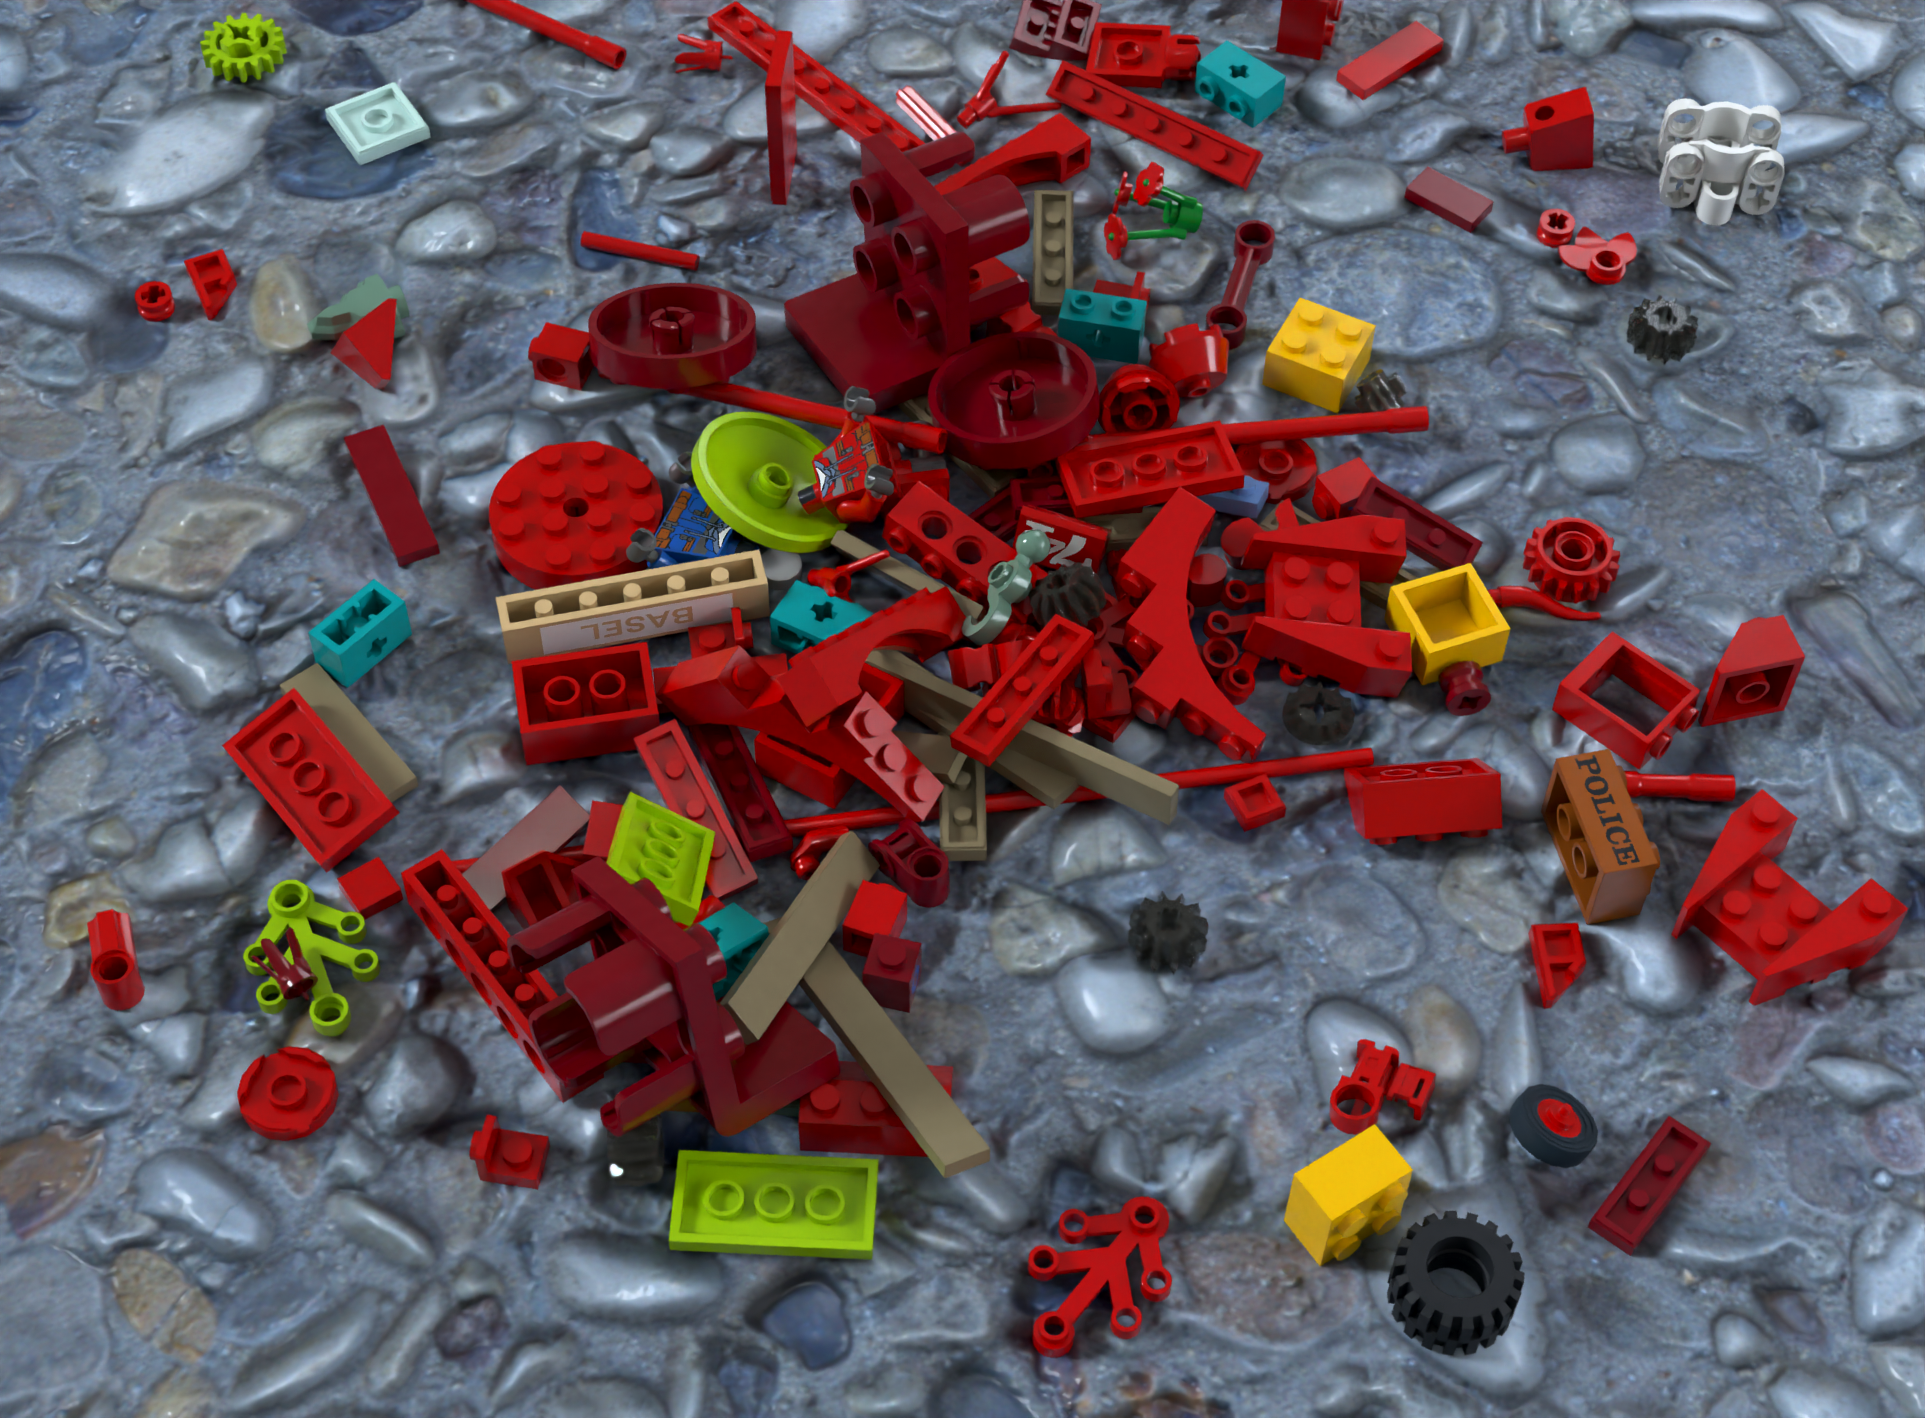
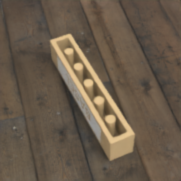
[496,550,770,664]

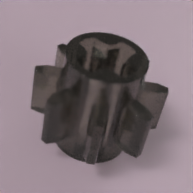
[1354,369,1407,413]

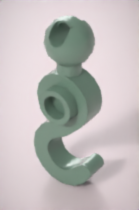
[962,530,1051,646]

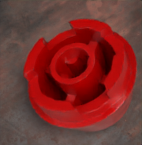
[1149,323,1229,397]
[1098,364,1180,433]

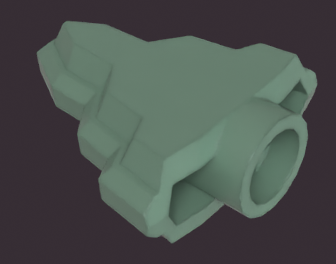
[307,274,410,341]

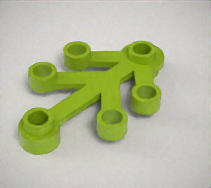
[243,880,381,1037]

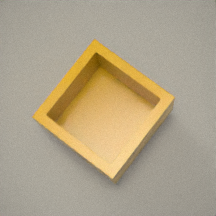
[1262,297,1376,414]
[1384,563,1510,685]
[1284,1124,1413,1267]

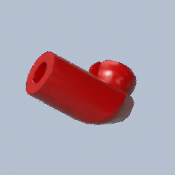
[790,825,849,880]

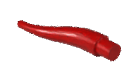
[1487,586,1601,621]

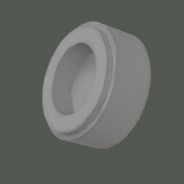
[761,548,802,590]

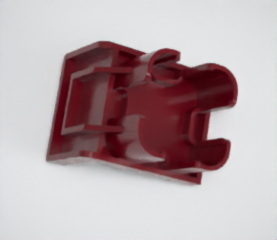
[784,131,1030,415]
[507,856,841,1137]

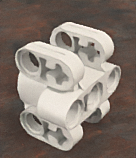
[1658,98,1784,225]

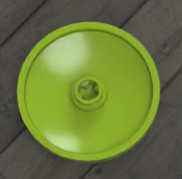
[691,412,850,553]

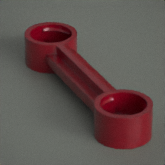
[1205,220,1275,350]

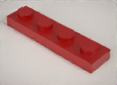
[950,614,1094,767]
[633,719,758,901]

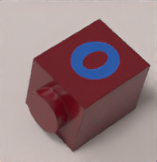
[862,933,922,1013]

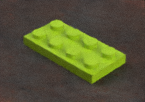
[606,792,715,927]
[669,1150,879,1260]

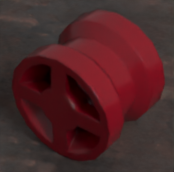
[1438,661,1491,716]

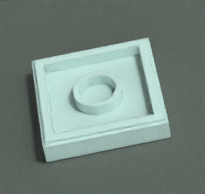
[325,82,431,166]

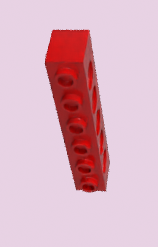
[401,849,604,1103]

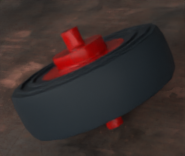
[1509,1084,1598,1168]

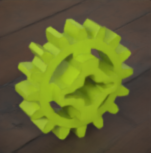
[200,12,287,83]

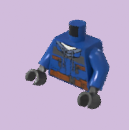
[626,451,759,569]

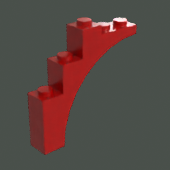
[1115,487,1267,763]
[656,645,945,823]

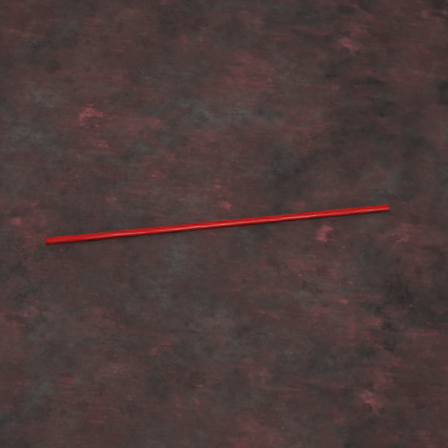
[452,747,1374,874]

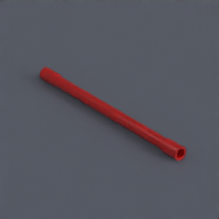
[464,0,626,69]
[598,370,947,454]
[1052,406,1429,461]

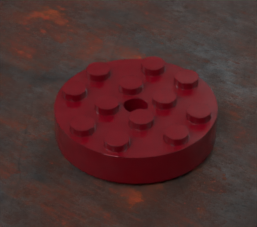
[588,283,757,394]
[928,332,1100,470]

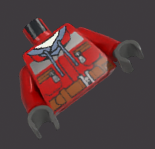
[798,386,903,524]

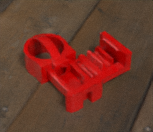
[1329,1039,1436,1135]

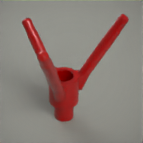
[956,51,1062,129]
[807,549,890,603]

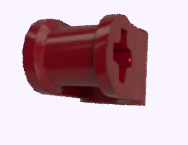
[868,818,950,908]

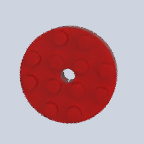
[489,441,665,590]

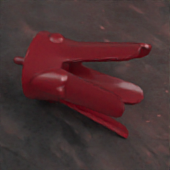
[251,927,318,1000]

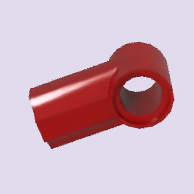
[87,909,145,1011]

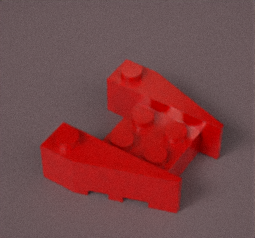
[1241,515,1412,698]
[1671,789,1909,1006]

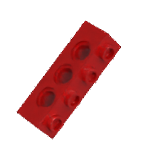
[882,481,1059,625]

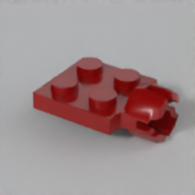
[1086,22,1201,88]

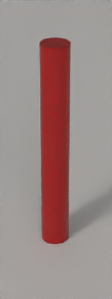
[581,231,700,271]

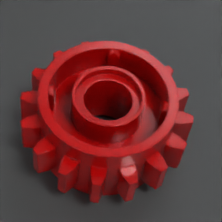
[1522,517,1620,604]

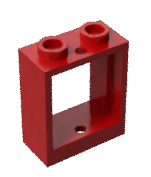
[1552,631,1701,770]

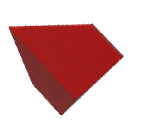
[330,298,397,390]
[501,850,584,930]

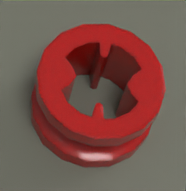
[1537,209,1575,248]
[134,281,176,322]

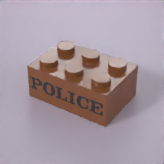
[1541,749,1660,925]

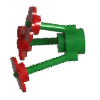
[1104,162,1203,260]

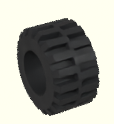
[1387,1211,1524,1355]

